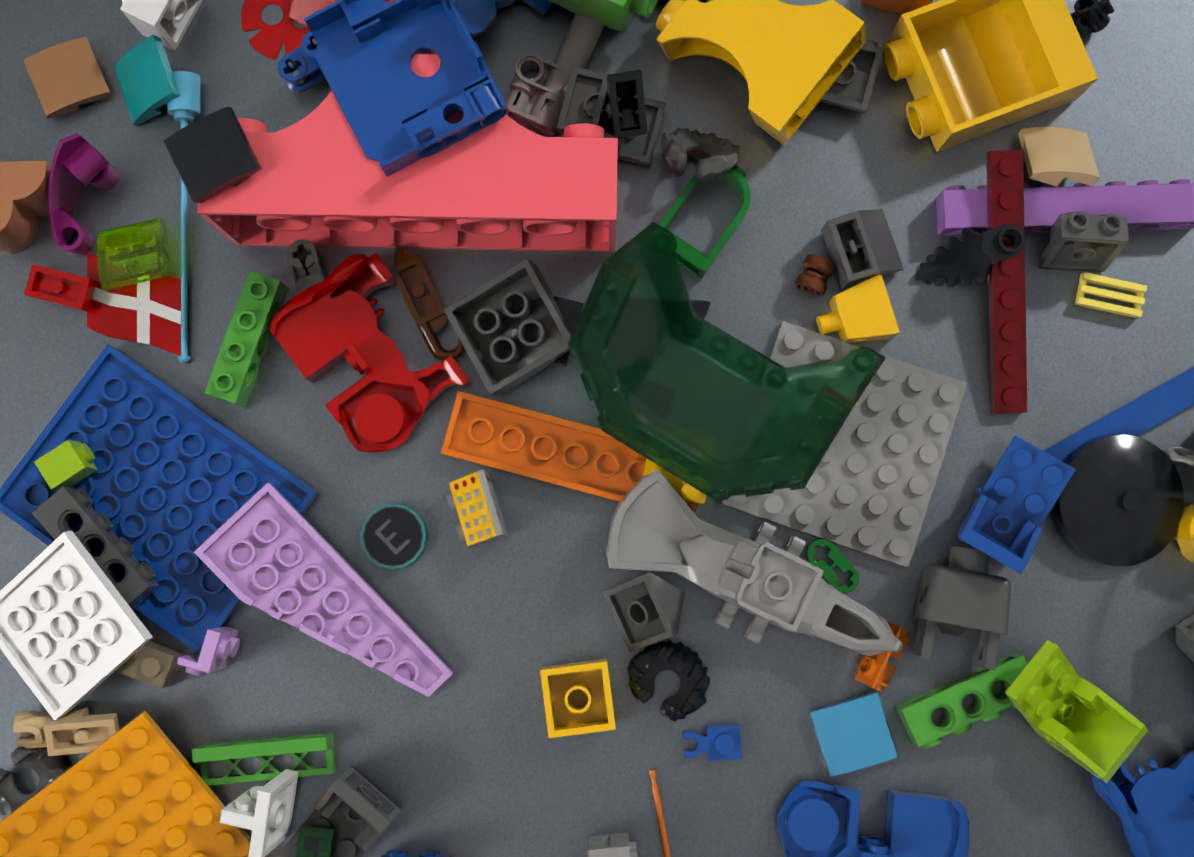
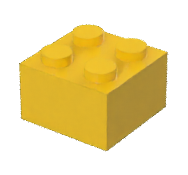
[540,658,616,738]

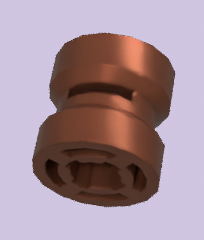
[794,254,836,297]

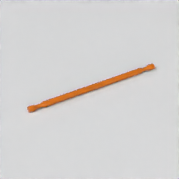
[649,769,671,857]

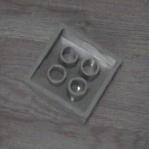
[443,259,576,396]

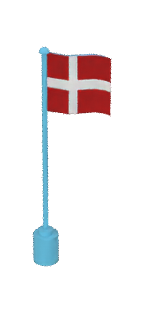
[87,71,201,363]

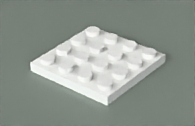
[0,530,153,721]

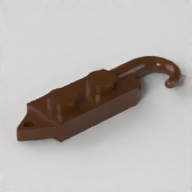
[390,244,465,360]

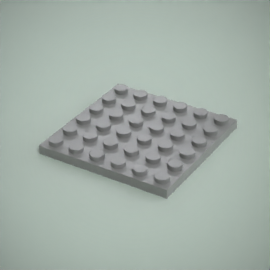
[721,321,967,568]

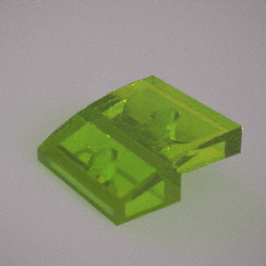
[97,218,169,291]

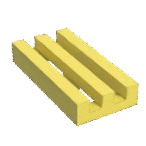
[1074,272,1148,319]

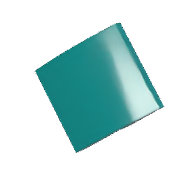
[114,35,180,126]

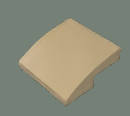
[1018,127,1100,187]

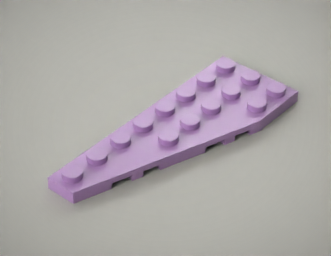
[194,482,453,697]

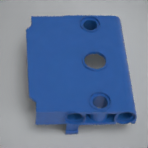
[304,0,508,176]

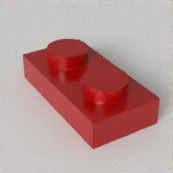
[24,264,96,312]

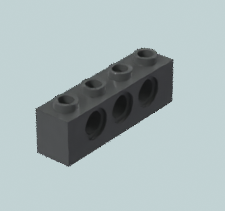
[32,486,160,610]

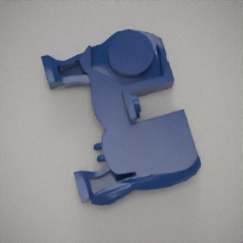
[1092,750,1194,857]
[777,781,970,857]

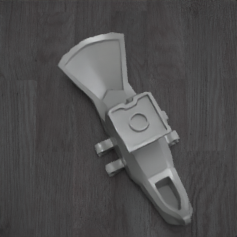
[606,469,903,656]

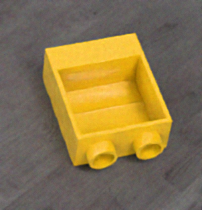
[882,0,1098,152]

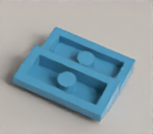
[810,691,899,777]

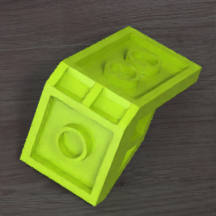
[1005,640,1148,784]

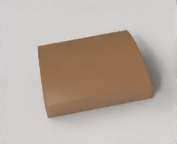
[23,36,110,119]

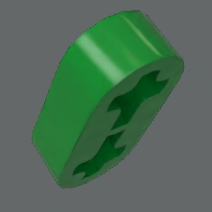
[805,539,859,593]

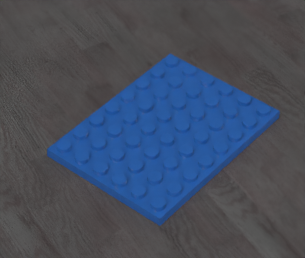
[0,344,319,655]

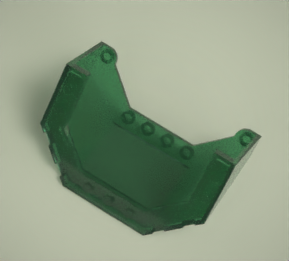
[568,222,886,501]

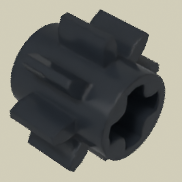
[1070,0,1115,33]

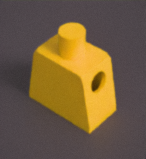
[816,274,900,344]

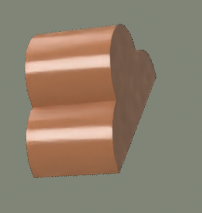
[0,160,52,255]

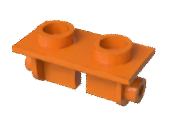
[854,622,910,692]

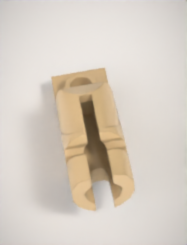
[13,707,119,756]

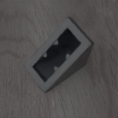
[607,69,648,138]

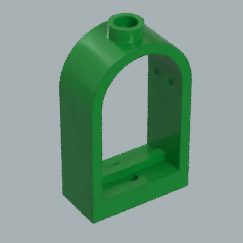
[650,165,751,279]

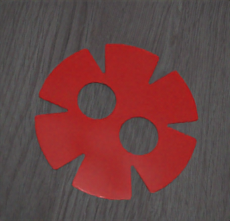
[241,0,315,59]

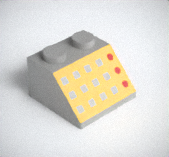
[446,469,508,547]

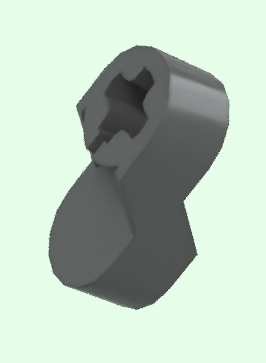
[288,240,327,294]

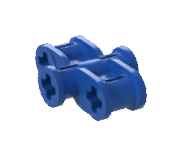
[278,31,327,92]

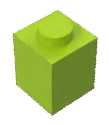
[34,440,98,490]

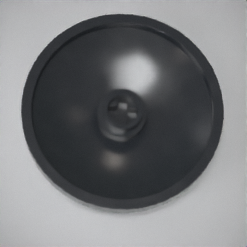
[1054,435,1184,566]

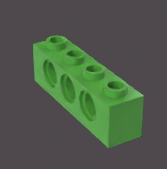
[204,270,289,408]
[895,653,1028,749]

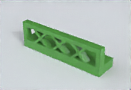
[192,732,336,786]

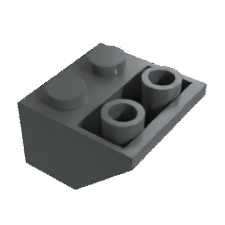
[821,209,904,290]

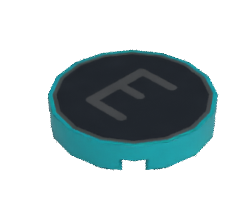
[360,504,426,569]

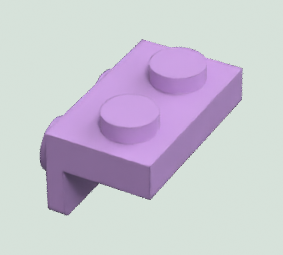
[177,626,240,677]

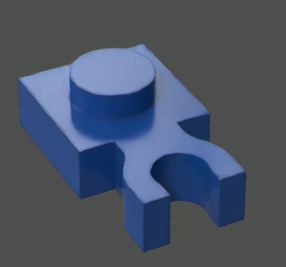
[683,724,742,761]

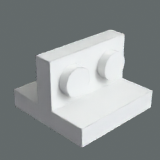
[220,769,299,857]

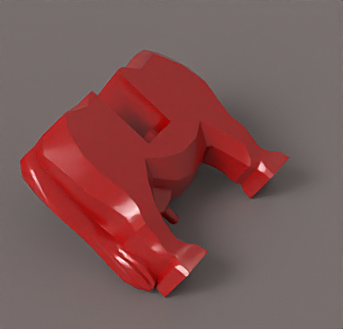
[270,253,472,453]

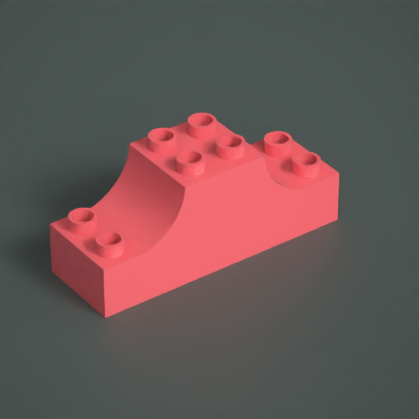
[197,50,618,252]

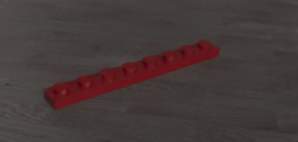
[986,149,1027,414]

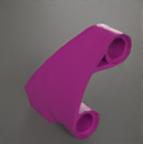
[48,133,119,257]

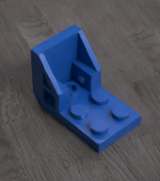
[957,435,1076,574]

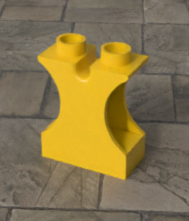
[656,0,866,146]

